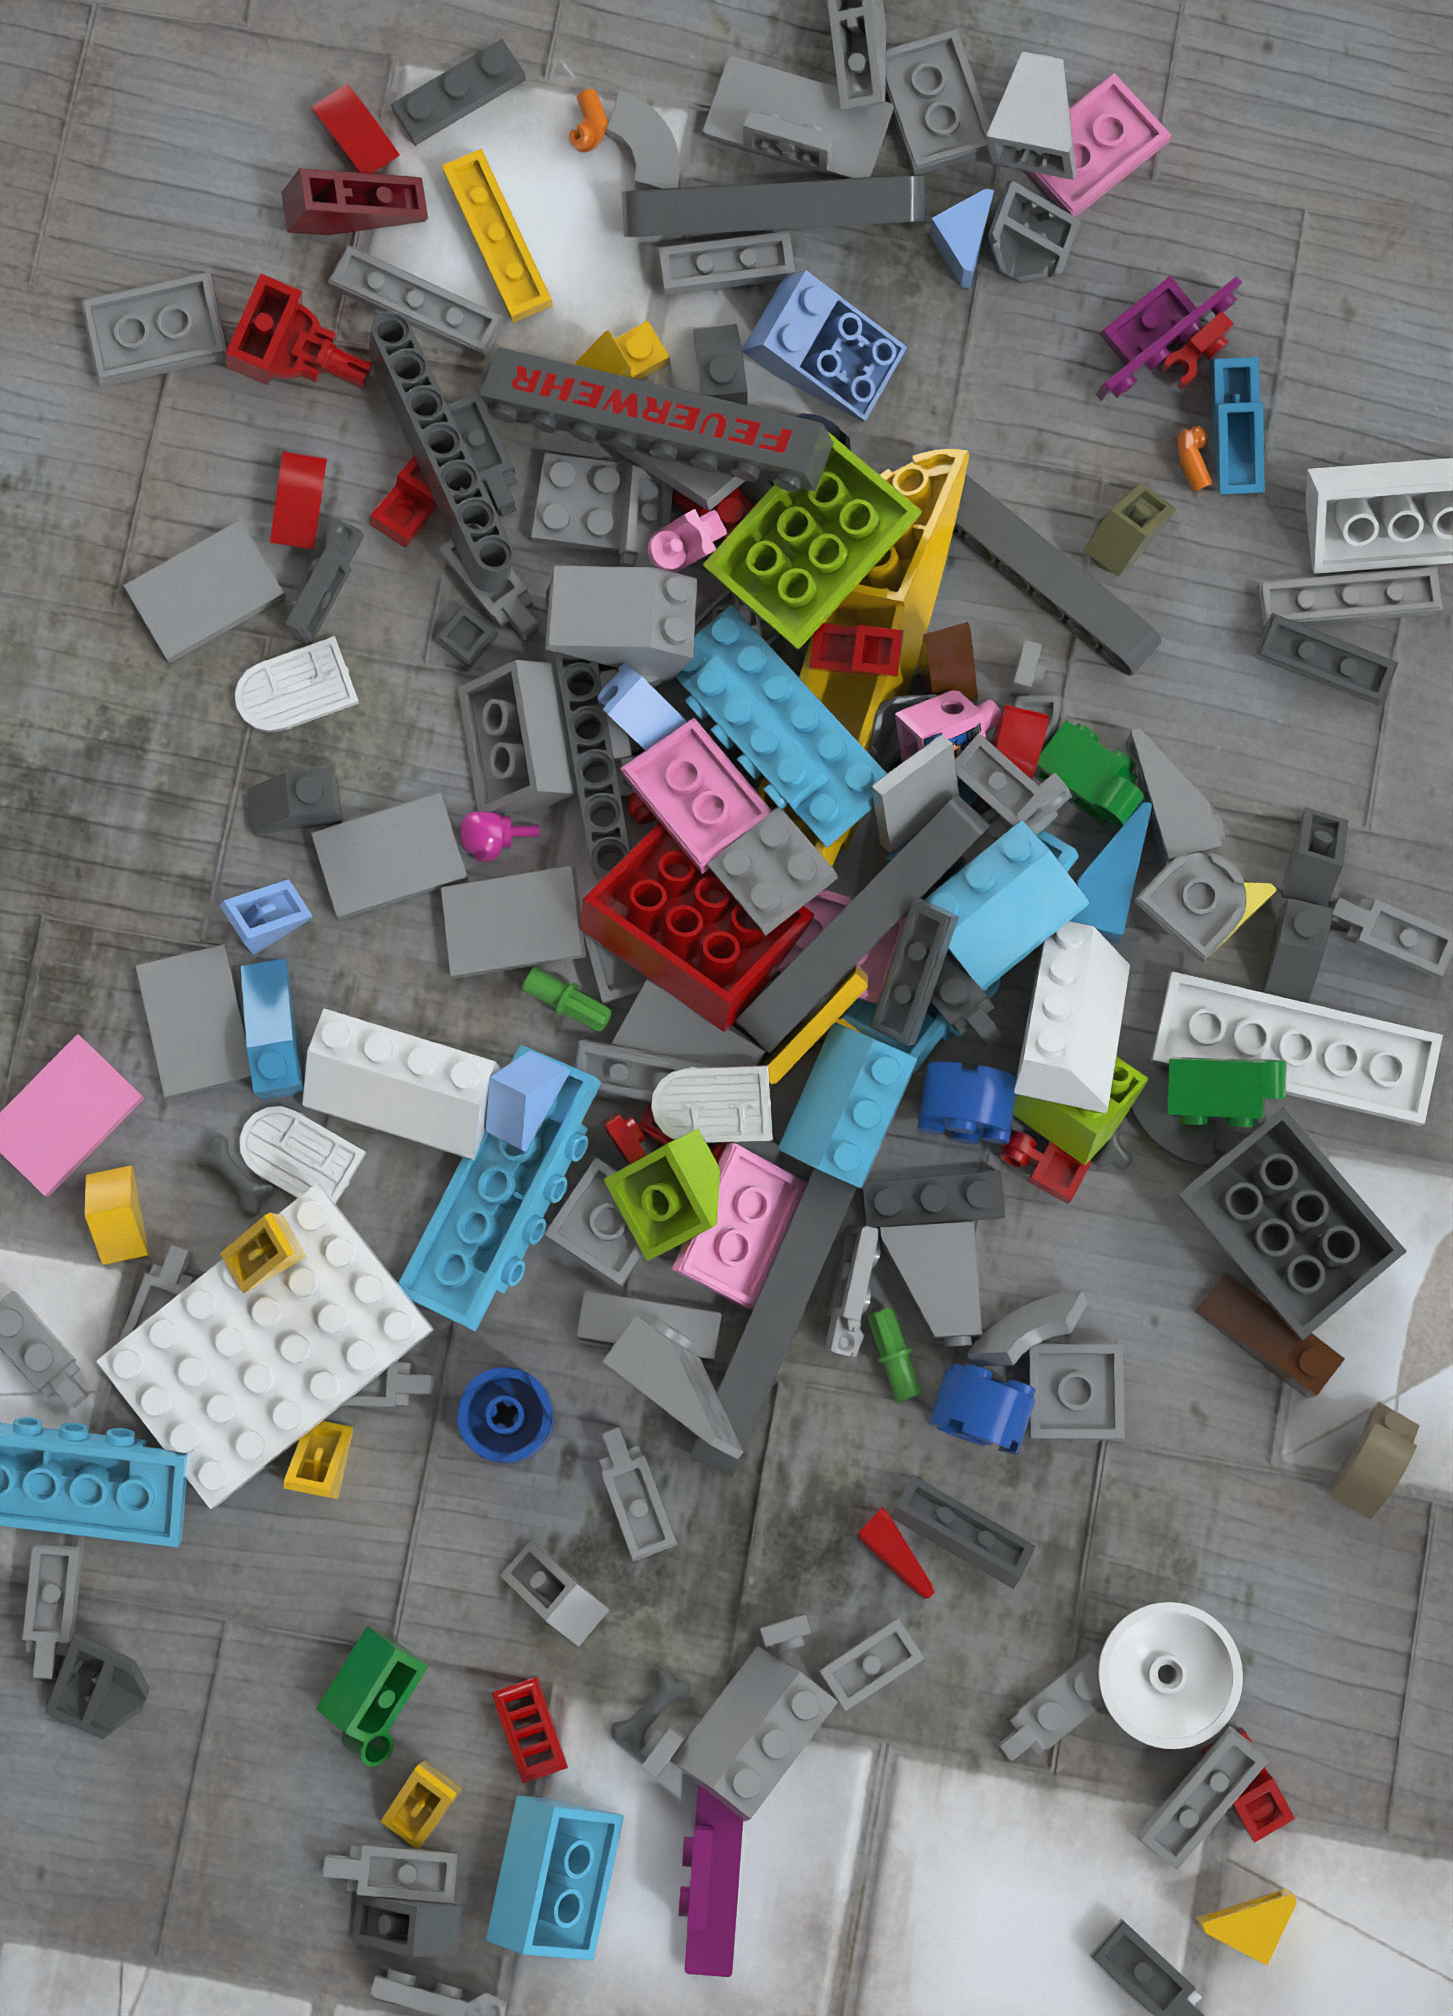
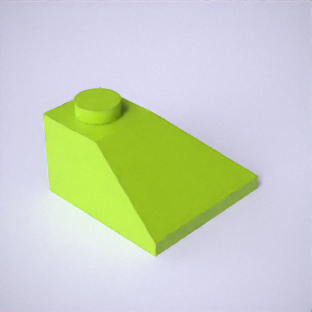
[603,1129,720,1261]

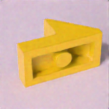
[573,321,670,380]

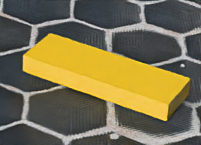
[762,965,868,1085]

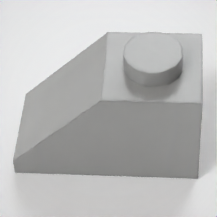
[500,1539,609,1647]

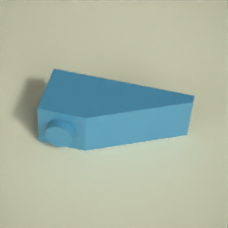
[1070,802,1152,944]
[240,958,305,1101]

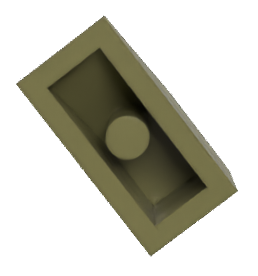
[1083,483,1176,577]

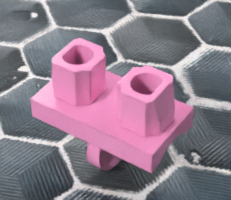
[648,509,727,573]

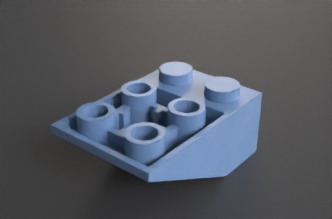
[742,270,907,422]

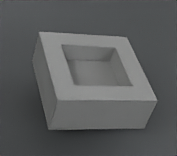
[1010,640,1047,696]
[760,1614,811,1653]
[640,1726,687,1779]

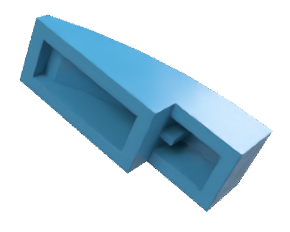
[1209,357,1265,495]

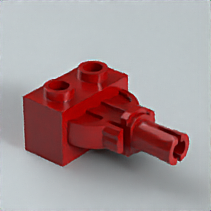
[226,273,373,389]

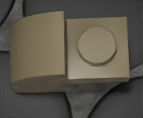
[1329,1402,1420,1520]

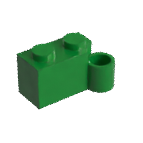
[1034,720,1144,827]
[1168,1057,1287,1127]
[316,1626,428,1767]

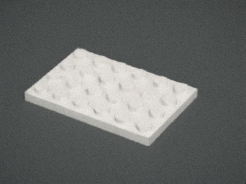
[96,1183,434,1509]

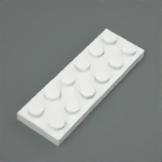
[1151,971,1443,1126]

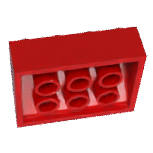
[580,822,815,1032]

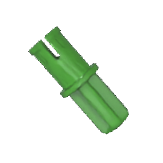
[522,966,612,1032]
[868,1308,924,1403]

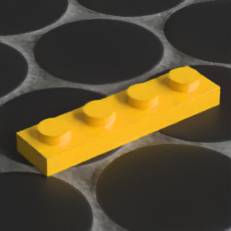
[442,148,553,323]

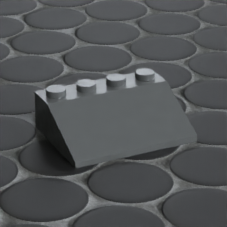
[1177,1107,1407,1341]

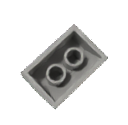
[458,660,578,815]
[670,1646,838,1822]

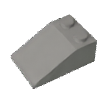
[545,566,697,681]
[602,1315,743,1459]

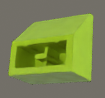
[1013,1056,1149,1165]

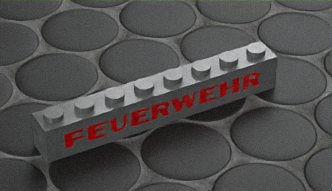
[479,347,834,492]

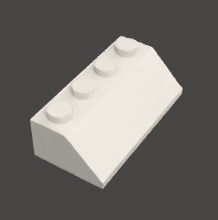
[1305,458,1453,574]
[1014,921,1130,1113]
[302,1008,501,1160]

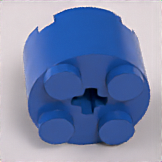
[917,1062,1017,1145]
[928,1363,1036,1455]
[457,1367,555,1464]

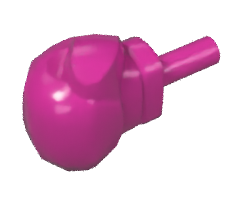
[460,811,540,862]

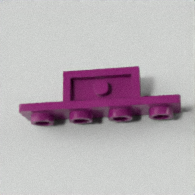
[1095,276,1242,401]
[678,1785,743,1977]

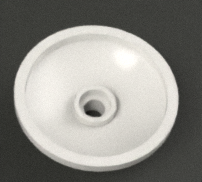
[1098,1602,1243,1749]

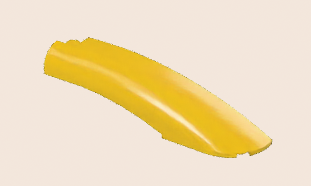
[757,449,970,867]

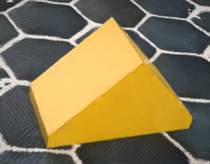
[84,1165,149,1265]
[220,1213,307,1294]
[283,1421,353,1499]
[380,1760,463,1849]
[1195,1888,1297,1966]

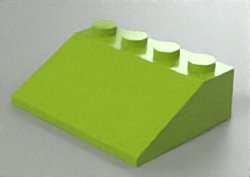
[703,431,922,650]

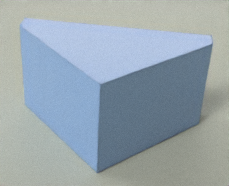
[929,189,994,289]
[219,879,312,955]
[486,1051,571,1152]

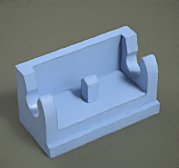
[597,663,687,751]

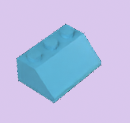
[925,820,1090,991]
[778,1022,919,1188]
[486,1795,624,1960]

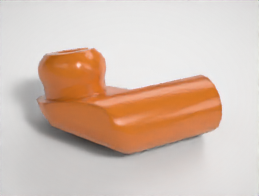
[569,89,609,153]
[1177,425,1213,492]

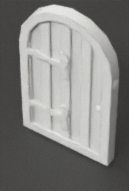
[235,636,359,733]
[651,1065,773,1142]
[240,1106,366,1204]

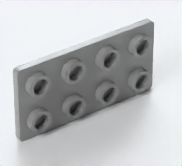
[703,56,894,179]

